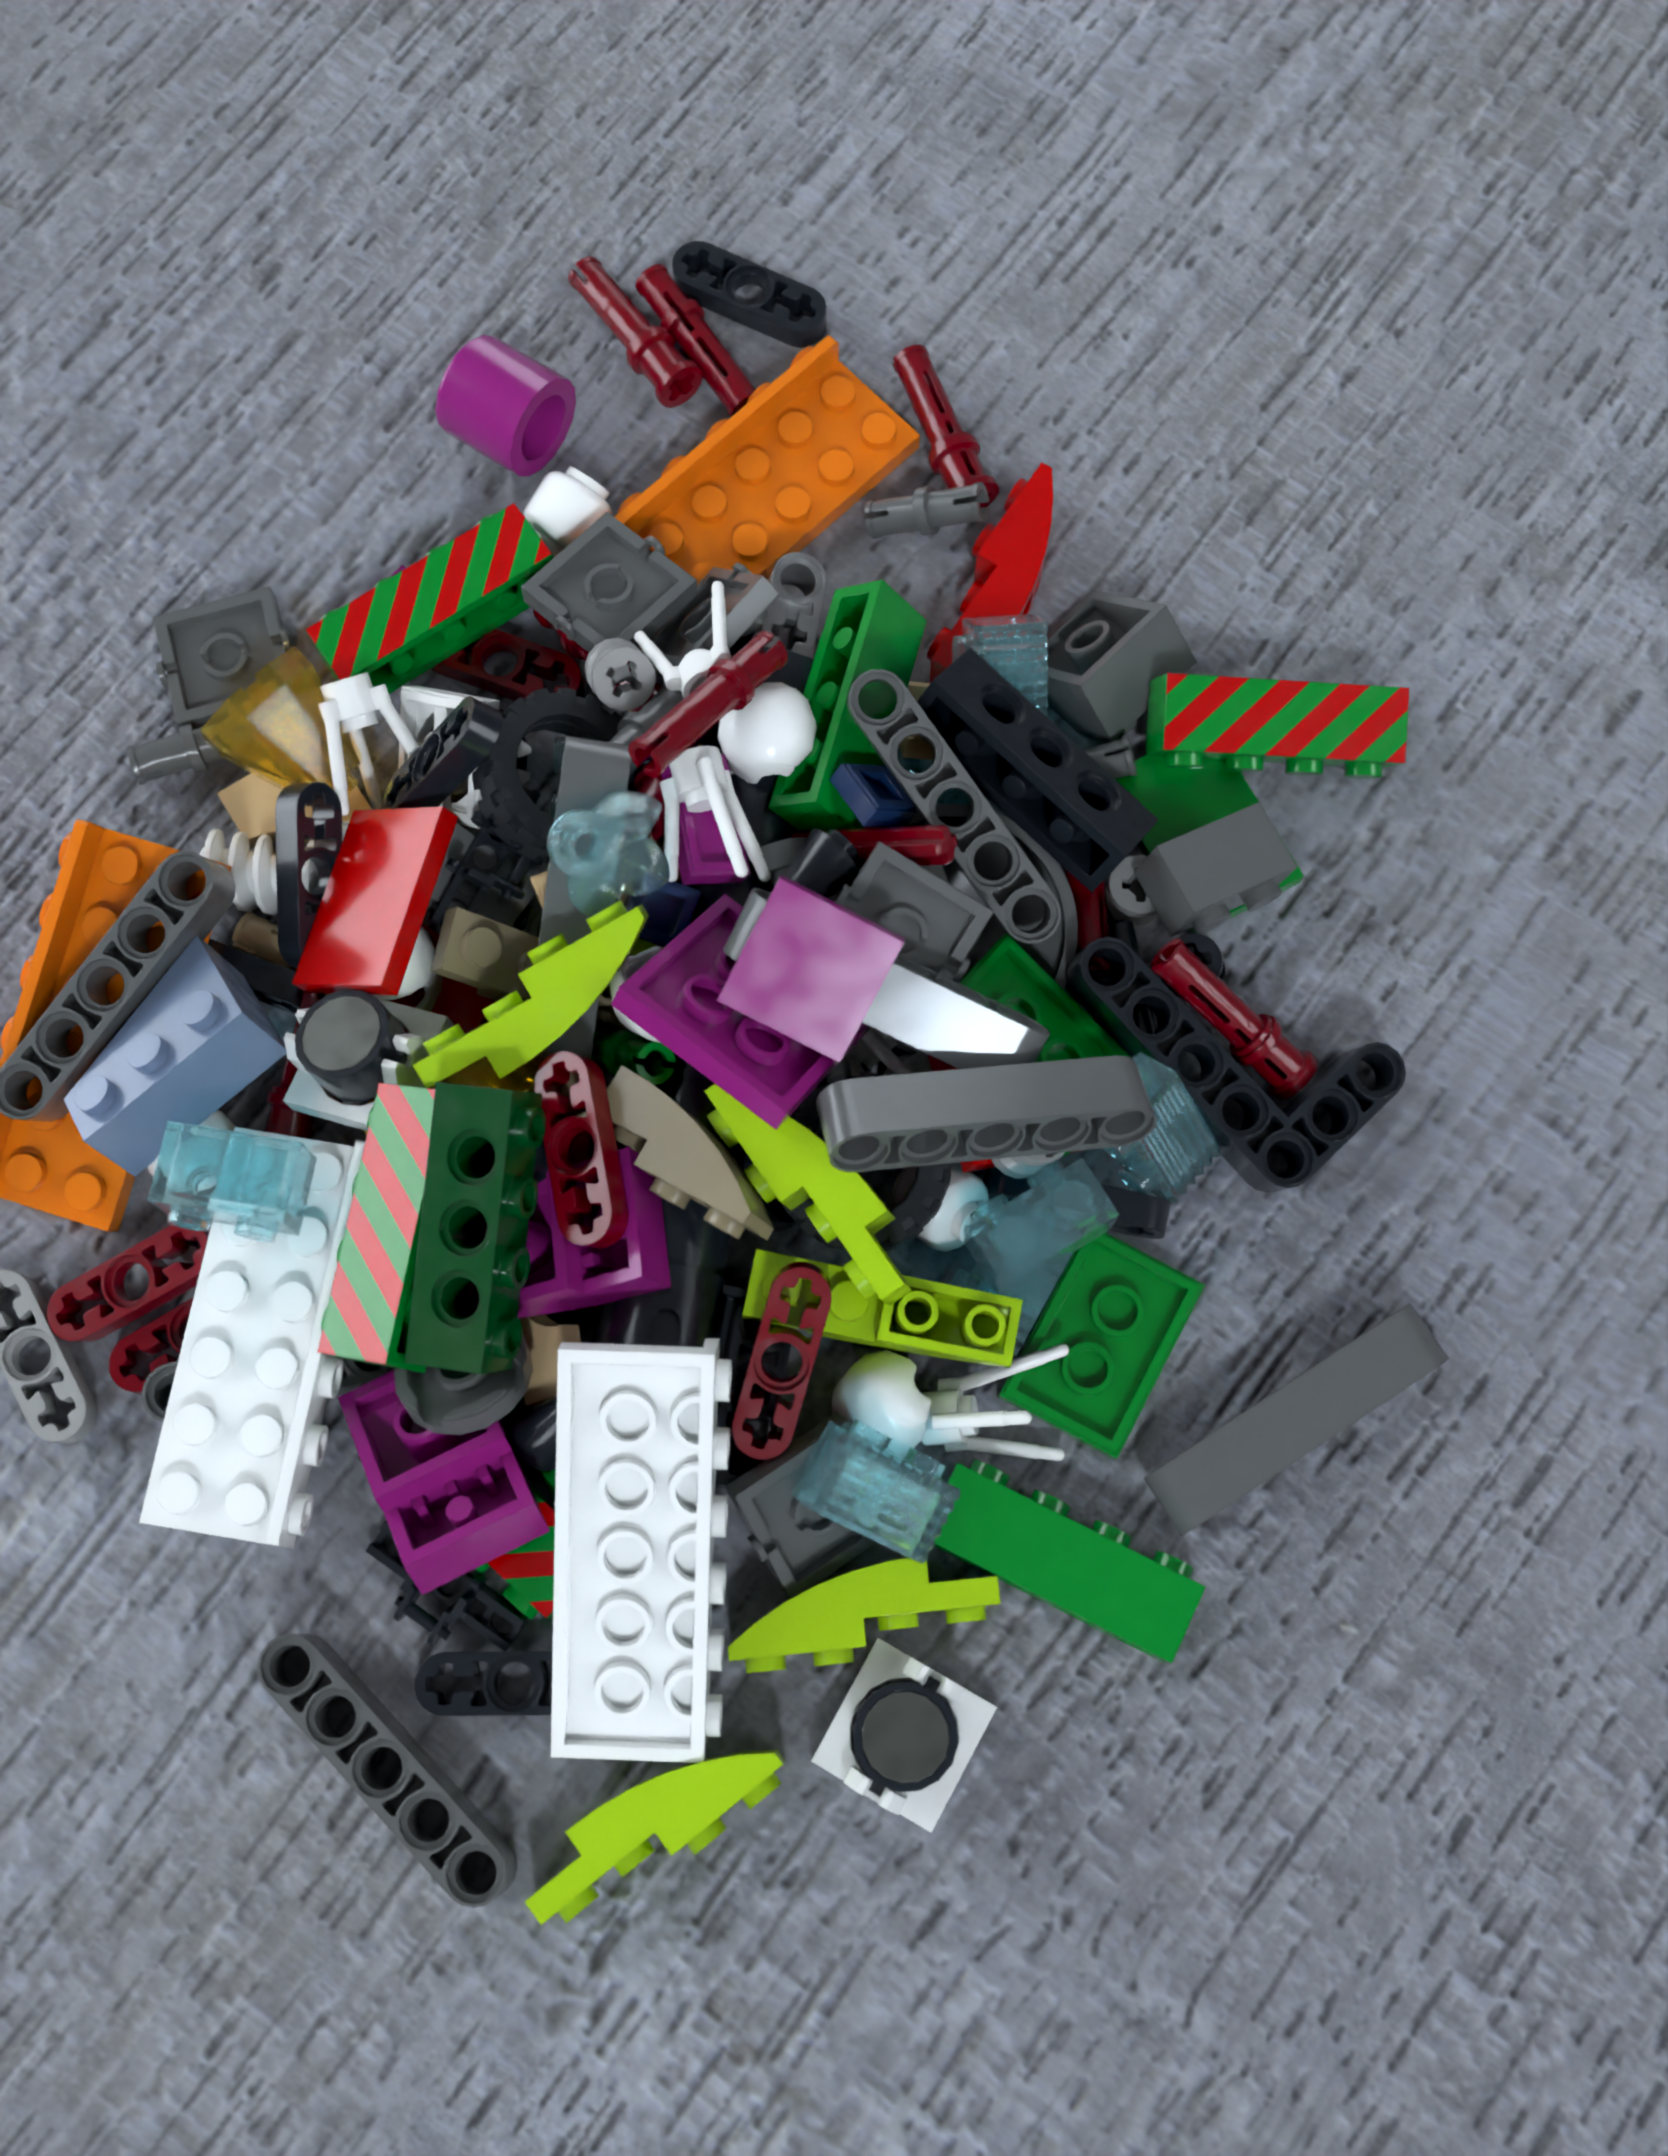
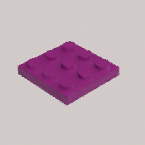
[611,894,872,1130]

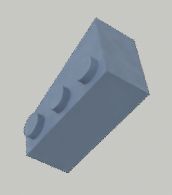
[64,935,287,1177]

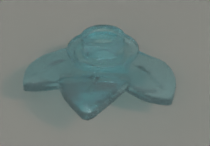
[547,790,670,917]

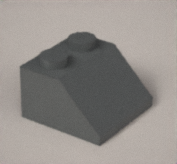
[1011,590,1197,742]

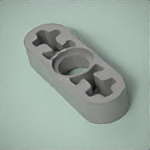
[0,1269,97,1445]

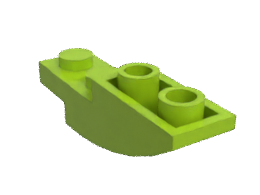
[412,900,649,1088]
[704,1084,912,1306]
[742,1249,1023,1368]
[728,1555,1001,1673]
[525,1749,786,1925]

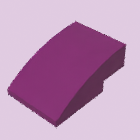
[466,1147,671,1318]
[338,1370,550,1595]

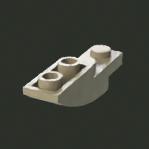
[430,907,629,1032]
[561,1065,774,1240]

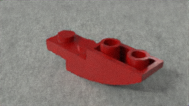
[927,462,1053,683]

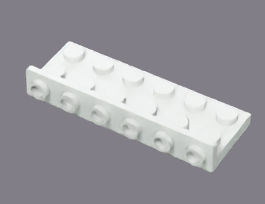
[139,1127,365,1549]
[551,1338,732,1763]

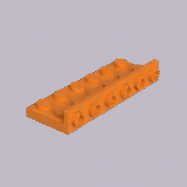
[614,335,920,648]
[0,819,232,1232]

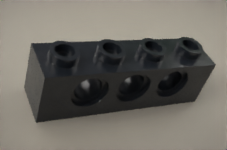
[917,647,1159,893]

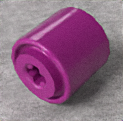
[435,335,576,477]

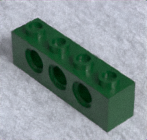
[404,1082,546,1374]

